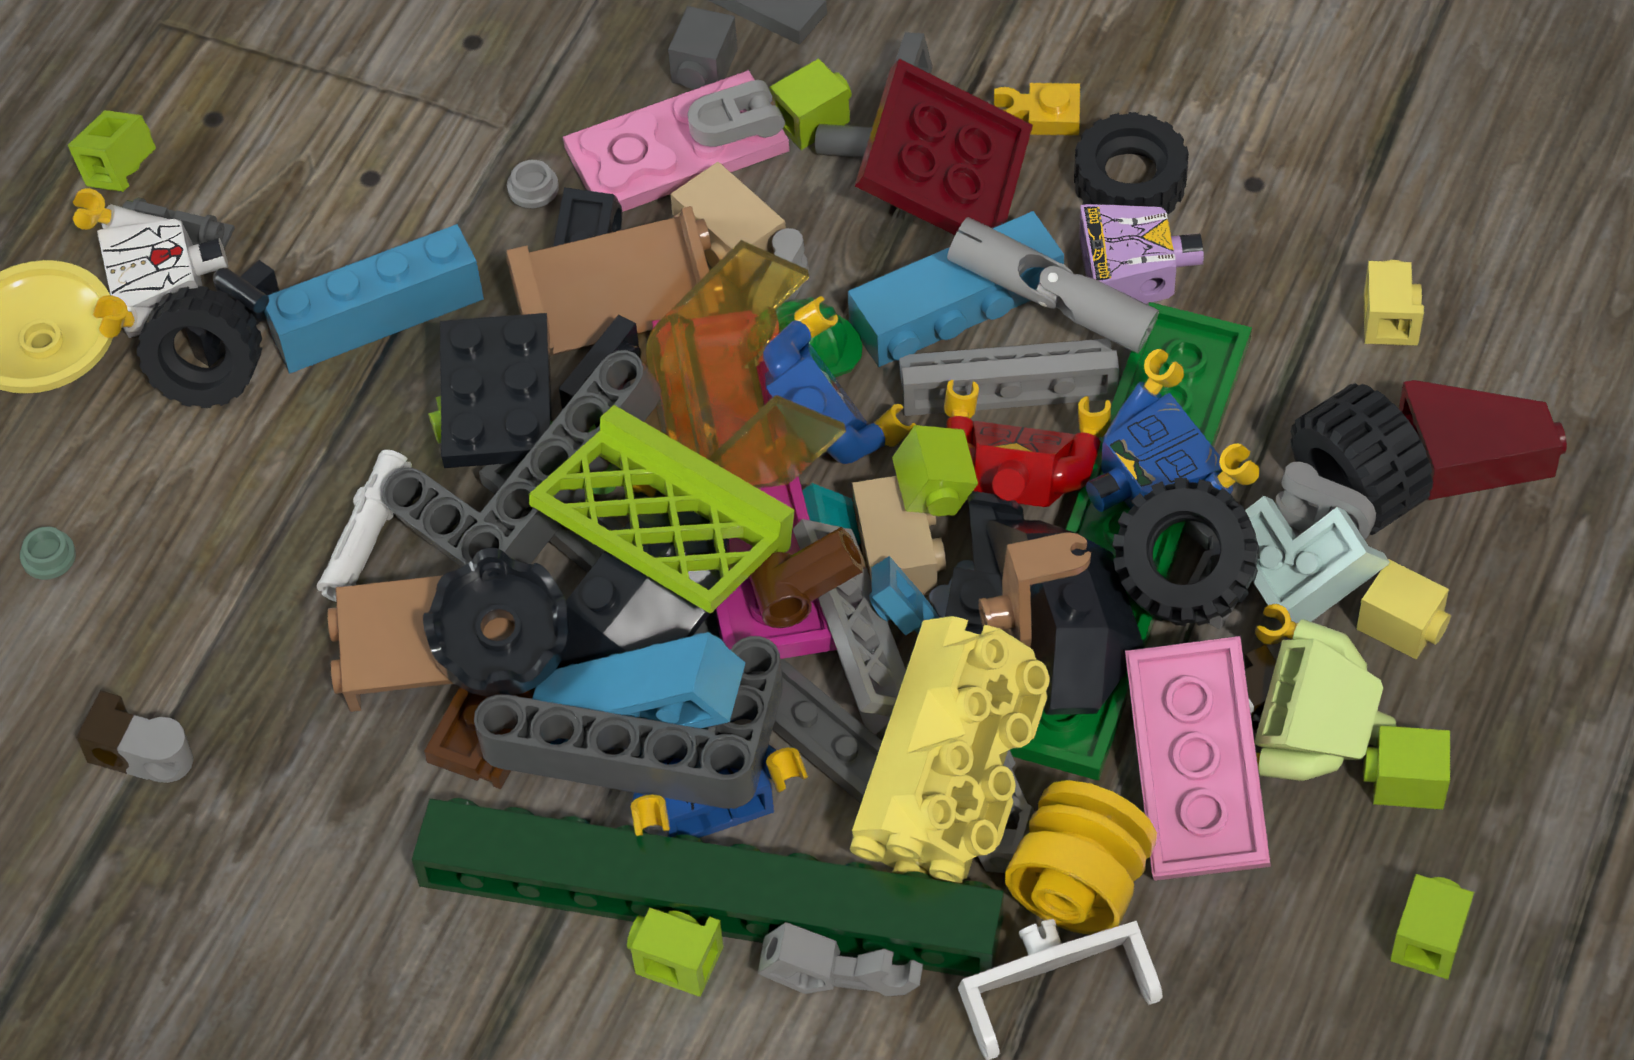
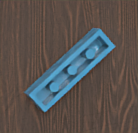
[848,211,1064,367]
[264,224,484,374]
[533,632,746,745]

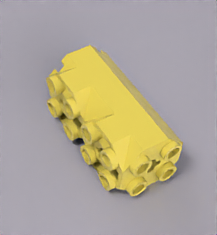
[850,616,1050,884]

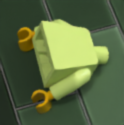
[1254,604,1396,781]

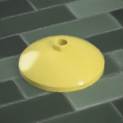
[0,260,113,393]

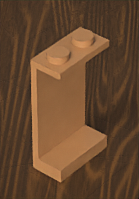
[506,206,724,356]
[328,575,515,712]

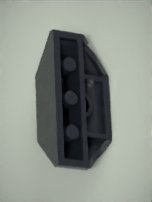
[556,511,730,669]
[986,520,1144,715]

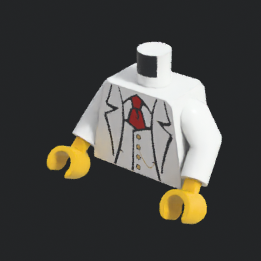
[73,188,228,338]

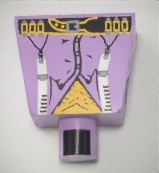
[1079,204,1204,304]

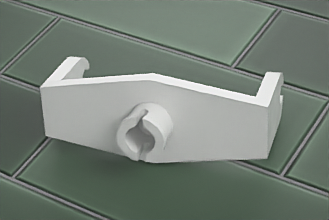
[958,919,1163,1060]

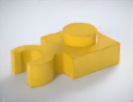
[994,83,1080,135]

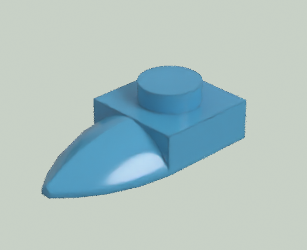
[869,556,940,635]

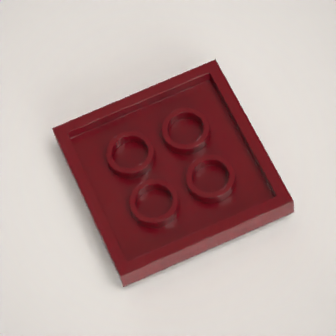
[855,58,1033,235]

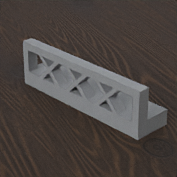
[899,339,1119,416]
[793,519,906,740]

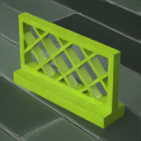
[529,405,794,614]

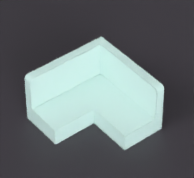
[1245,496,1390,623]

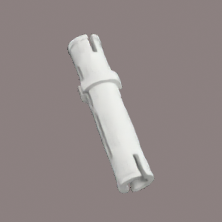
[317,450,412,602]

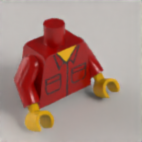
[944,380,1111,507]

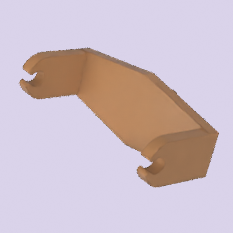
[979,533,1091,647]

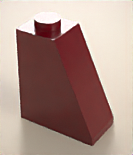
[1399,380,1567,500]

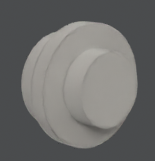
[507,160,559,208]

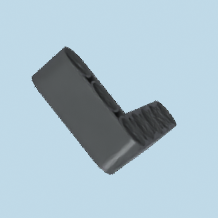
[382,350,661,567]
[474,636,783,809]

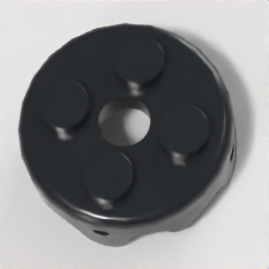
[423,548,570,697]

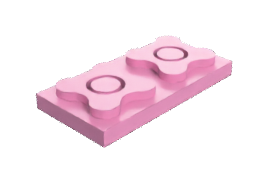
[563,70,789,212]
[1125,636,1271,881]

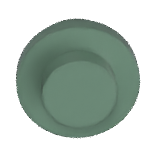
[20,527,76,580]

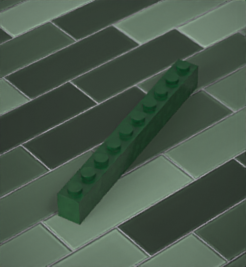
[411,798,1004,977]

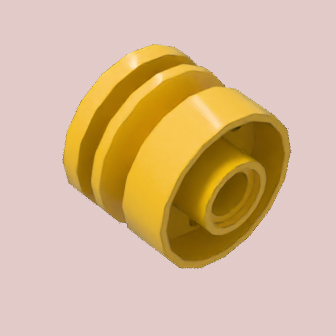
[1005,780,1157,935]

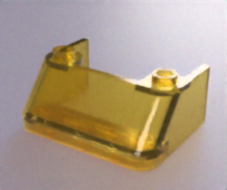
[646,240,846,489]

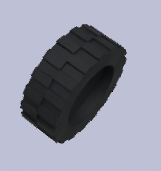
[1074,112,1189,214]
[137,286,262,408]

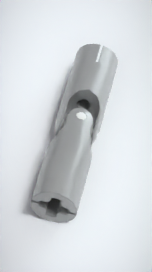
[947,217,1159,354]

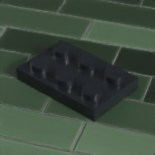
[440,313,552,468]

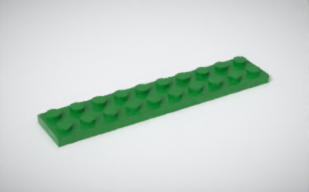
[1009,302,1252,781]

